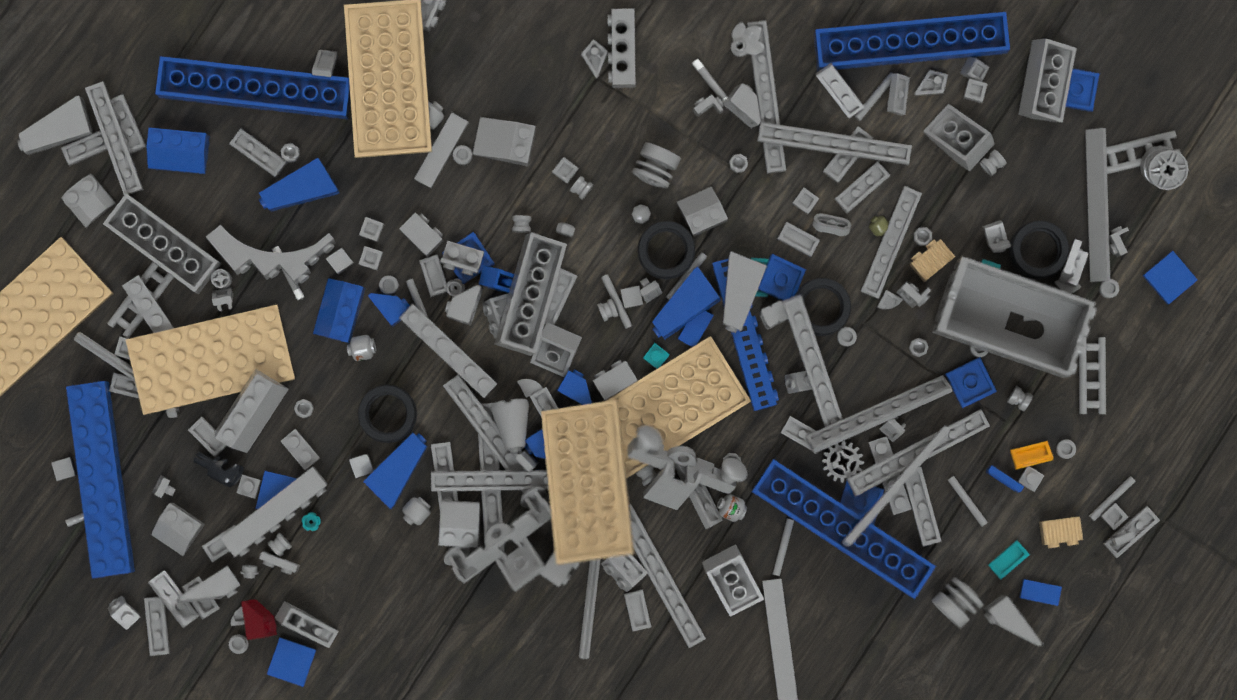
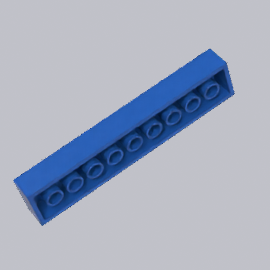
[814,12,1010,71]
[155,56,351,119]
[66,381,135,578]
[751,459,936,599]

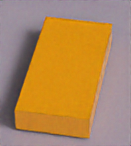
[1010,441,1053,469]

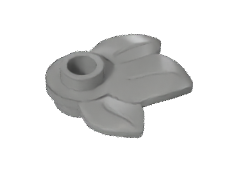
[731,22,765,57]

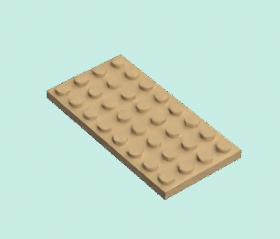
[344,0,432,158]
[0,237,113,397]
[126,305,295,415]
[604,336,751,478]
[541,400,634,565]

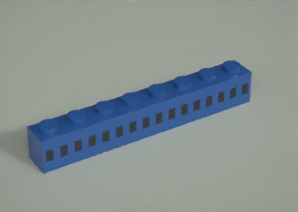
[712,259,779,411]

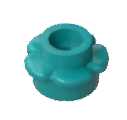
[302,512,321,531]

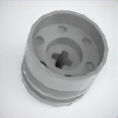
[631,142,681,189]
[1140,145,1189,190]
[931,577,984,629]

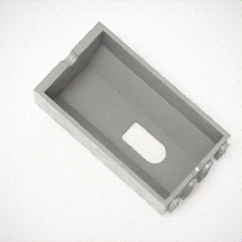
[932,257,1096,378]

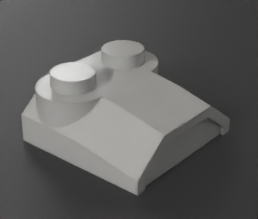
[61,174,116,228]

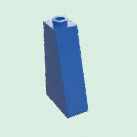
[259,158,340,211]
[652,267,721,340]
[363,433,428,509]

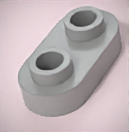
[812,214,851,236]

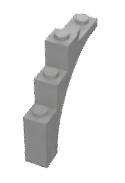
[206,225,335,285]

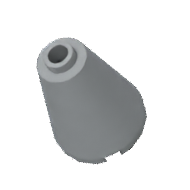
[491,399,529,454]

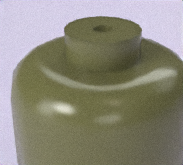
[869,216,889,236]

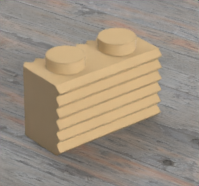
[910,239,955,282]
[1039,517,1083,548]

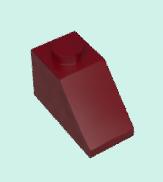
[241,599,277,640]

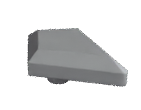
[581,39,608,78]
[914,70,948,95]

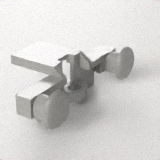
[628,425,748,510]
[444,486,552,591]

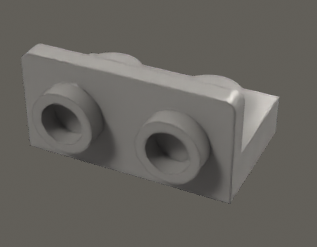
[421,0,446,31]
[1058,239,1088,287]
[440,241,485,276]
[896,282,931,308]
[483,293,509,339]
[601,555,648,592]

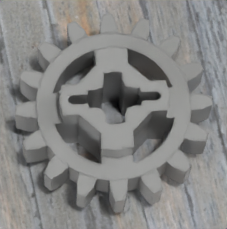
[822,441,864,483]

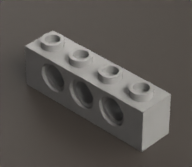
[608,9,635,88]

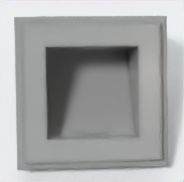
[960,57,989,82]
[326,248,353,275]
[349,454,374,478]

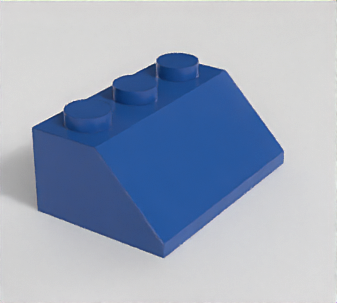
[147,128,210,174]
[313,279,365,344]

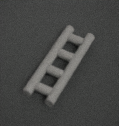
[1106,131,1181,174]
[107,262,174,339]
[1079,337,1106,414]

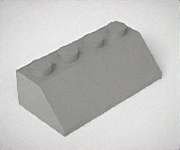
[1019,39,1076,123]
[214,369,289,453]

